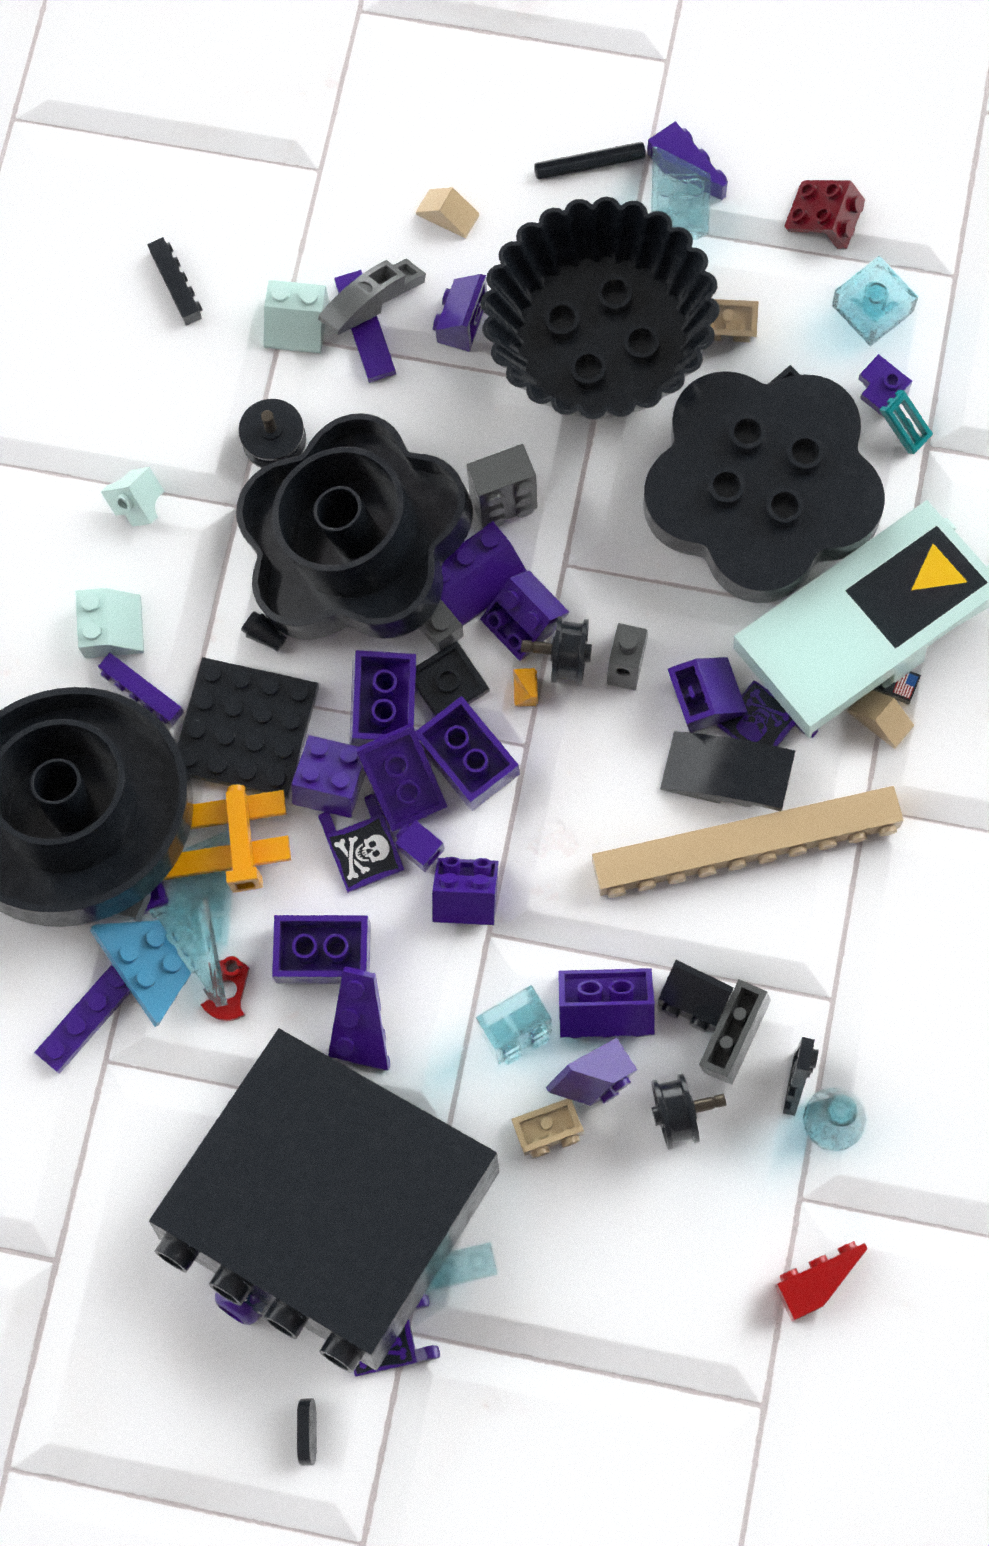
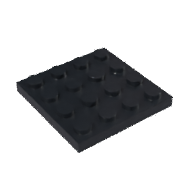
[177,657,319,799]

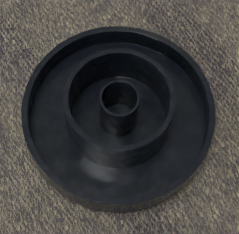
[0,687,193,927]

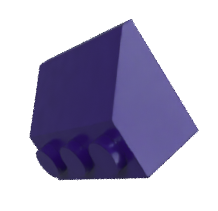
[441,521,527,626]
[349,650,416,747]
[558,968,655,1039]

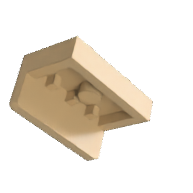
[710,299,759,343]
[511,1099,584,1158]

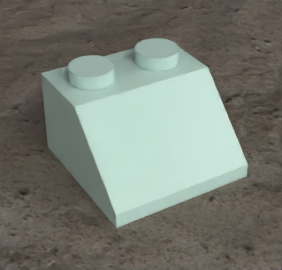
[263,280,329,354]
[75,588,144,659]

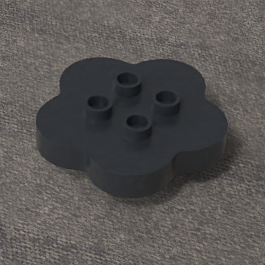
[643,371,885,603]
[236,413,473,640]

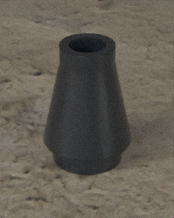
[241,611,287,652]

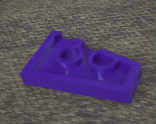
[328,966,391,1071]

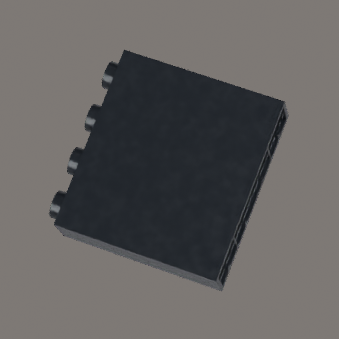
[149,1028,499,1373]

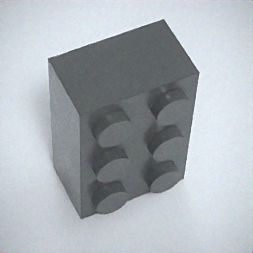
[466,443,538,528]

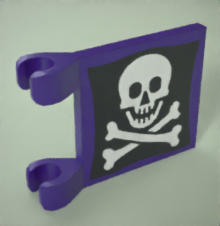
[318,794,405,893]

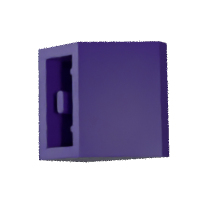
[480,570,569,661]
[667,657,748,733]
[432,857,499,925]

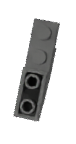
[318,258,426,335]

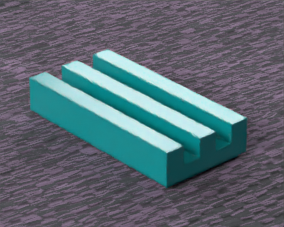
[879,390,933,454]

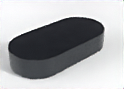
[297,1398,317,1466]

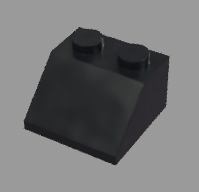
[657,959,734,1032]

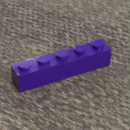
[98,652,184,727]

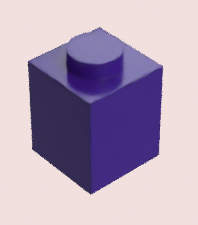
[395,819,445,872]

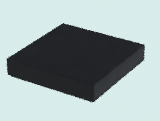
[415,641,490,716]

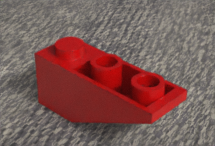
[775,1241,868,1321]

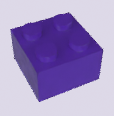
[291,735,366,818]

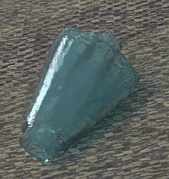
[803,1087,867,1151]

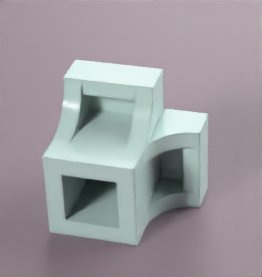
[100,467,164,527]

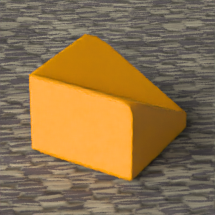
[513,668,538,707]

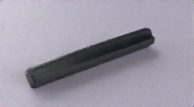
[534,141,646,179]

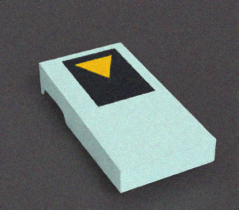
[733,500,989,738]

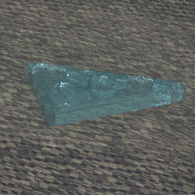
[150,898,227,1007]

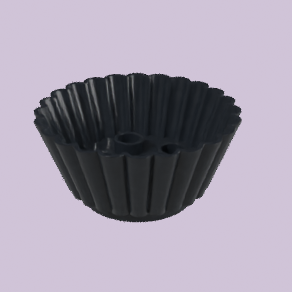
[481,196,720,420]

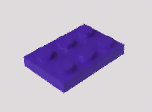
[355,723,448,832]

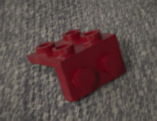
[784,180,865,249]

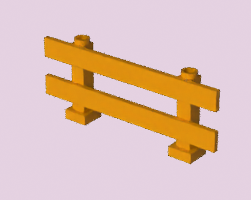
[164,784,291,893]

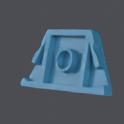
[90,920,193,1027]

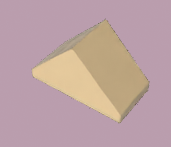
[415,187,480,239]
[847,690,914,749]

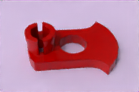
[200,956,250,1021]

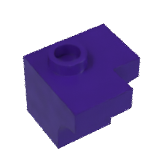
[858,354,913,417]

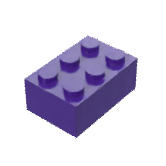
[415,696,520,811]
[272,915,371,984]

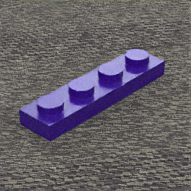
[34,964,131,1074]

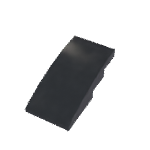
[660,731,796,811]

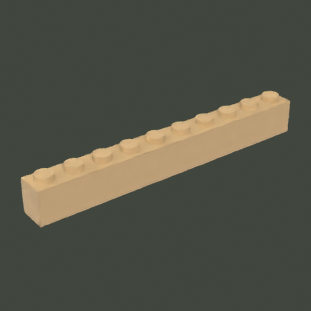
[592,786,904,898]

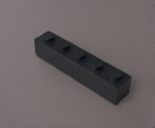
[147,237,203,325]

